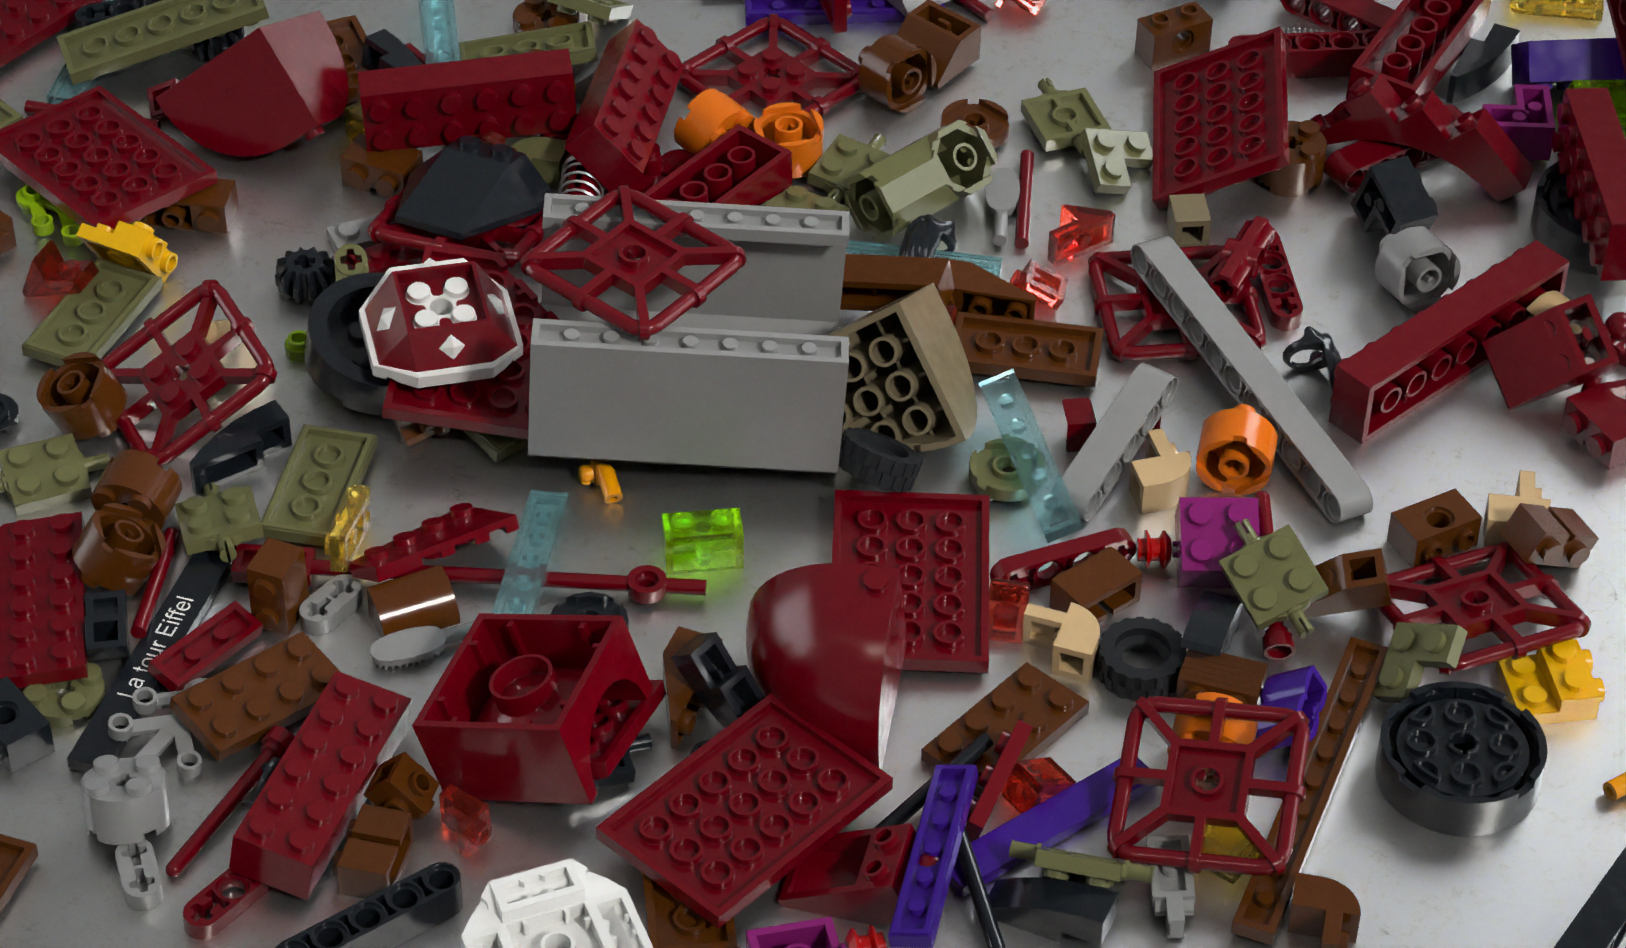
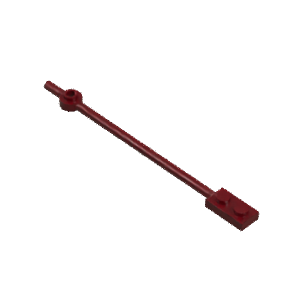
[231,544,707,604]

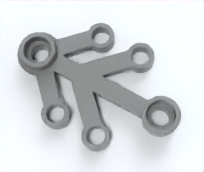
[108,678,208,778]

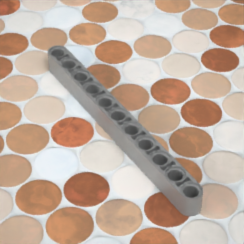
[1131,235,1373,524]

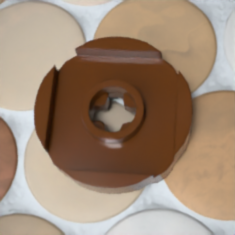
[513,0,580,33]
[940,99,1009,149]

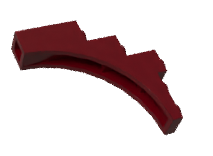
[1310,73,1534,202]

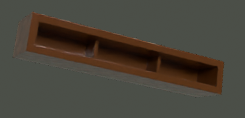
[840,254,955,311]

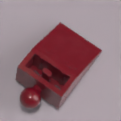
[1481,293,1626,411]
[778,823,939,926]

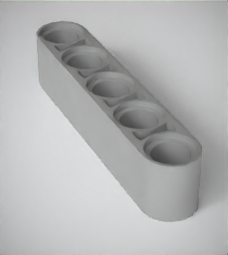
[1051,362,1178,521]

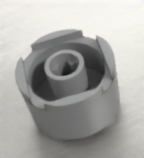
[1375,226,1460,311]
[80,755,171,845]

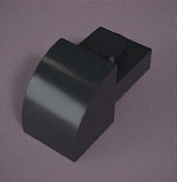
[84,590,131,662]

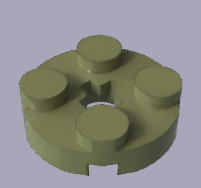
[969,438,1046,502]
[22,662,106,728]

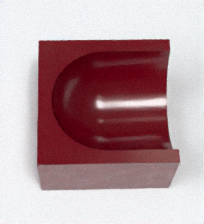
[412,613,653,805]

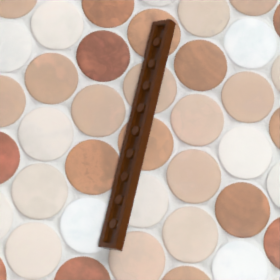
[1231,637,1388,945]

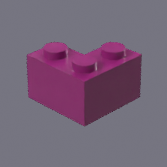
[1482,84,1556,161]

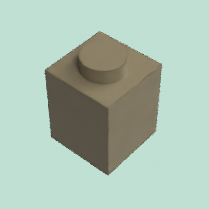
[1166,193,1211,247]

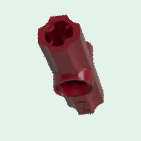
[1208,216,1275,302]

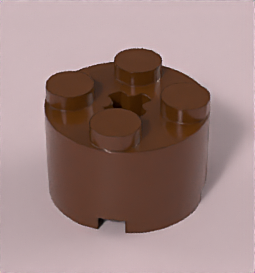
[858,34,937,113]
[1254,120,1327,197]
[36,352,128,440]
[91,449,182,530]
[72,503,166,596]

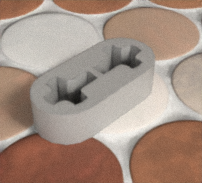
[299,574,363,636]
[115,839,163,911]

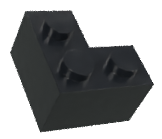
[1350,156,1439,235]

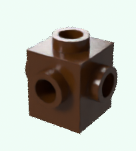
[363,752,440,820]

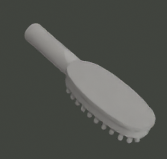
[985,167,1020,246]
[370,621,474,670]

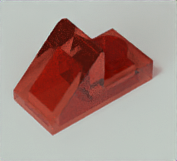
[1047,204,1116,267]
[22,240,99,298]

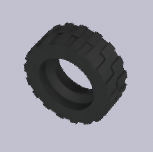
[838,427,923,492]
[1096,617,1187,702]

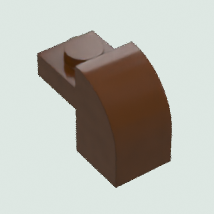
[1287,872,1361,948]

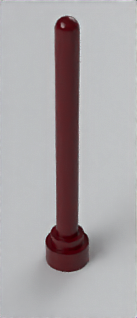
[1254,491,1296,660]
[165,726,294,878]

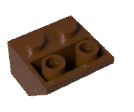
[897,0,981,89]

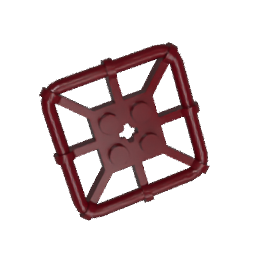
[678,13,860,131]
[520,185,746,340]
[367,188,544,270]
[1088,245,1267,362]
[102,280,278,468]
[1377,541,1591,676]
[1107,696,1310,876]

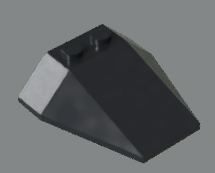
[395,135,553,240]

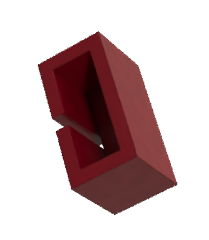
[1561,383,1626,470]

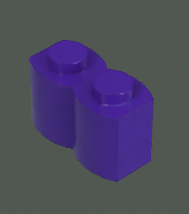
[1256,665,1327,750]

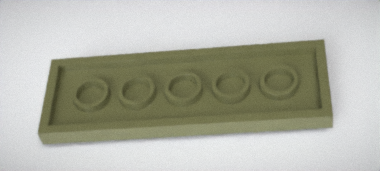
[56,0,269,85]

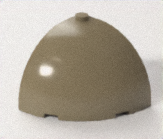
[826,282,977,452]

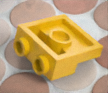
[76,220,178,284]
[1495,639,1605,725]

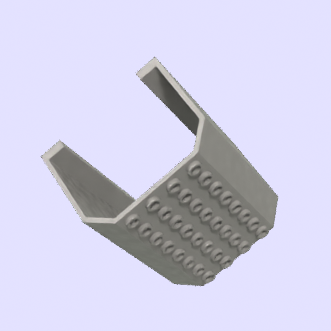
[528,193,850,474]

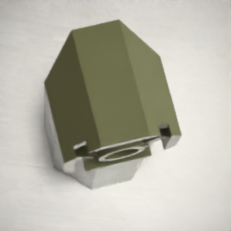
[845,119,997,243]

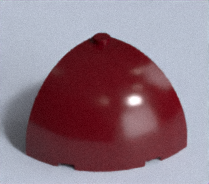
[155,11,349,156]
[746,563,907,770]

